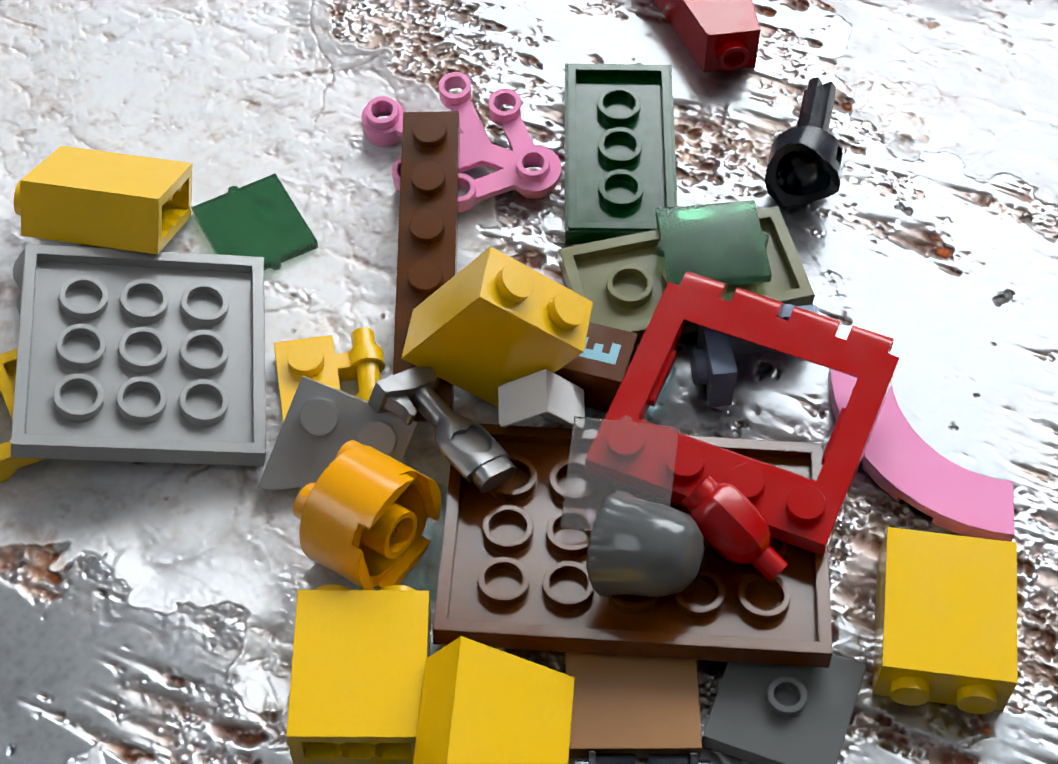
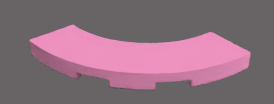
[828,369,1015,542]

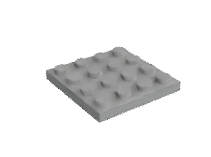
[11,243,266,466]

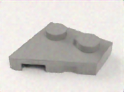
[258,376,417,491]

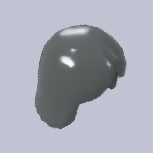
[586,491,704,597]

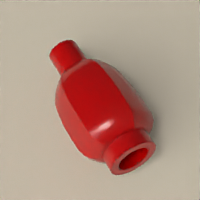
[681,475,788,582]

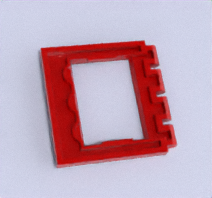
[585,271,899,556]

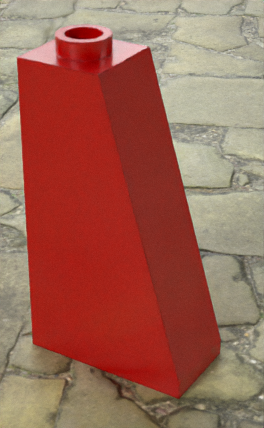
[654,0,761,72]

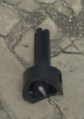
[764,77,845,206]

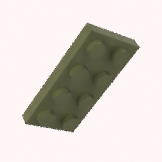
[558,206,815,344]

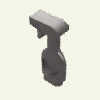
[368,367,517,493]

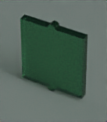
[191,173,318,270]
[655,200,772,286]

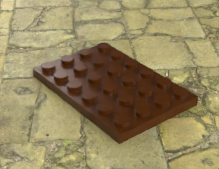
[433,423,833,668]

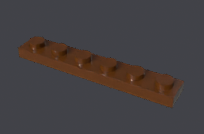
[393,111,460,421]

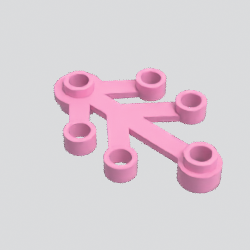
[361,72,562,212]

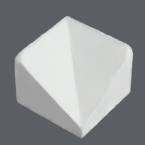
[498,369,585,429]

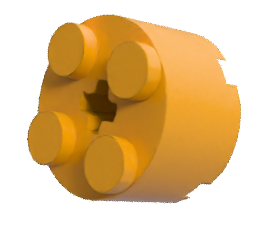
[293,440,441,590]

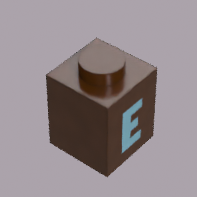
[554,322,638,412]

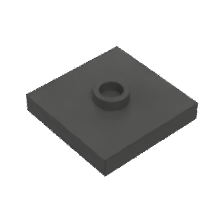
[702,653,867,764]

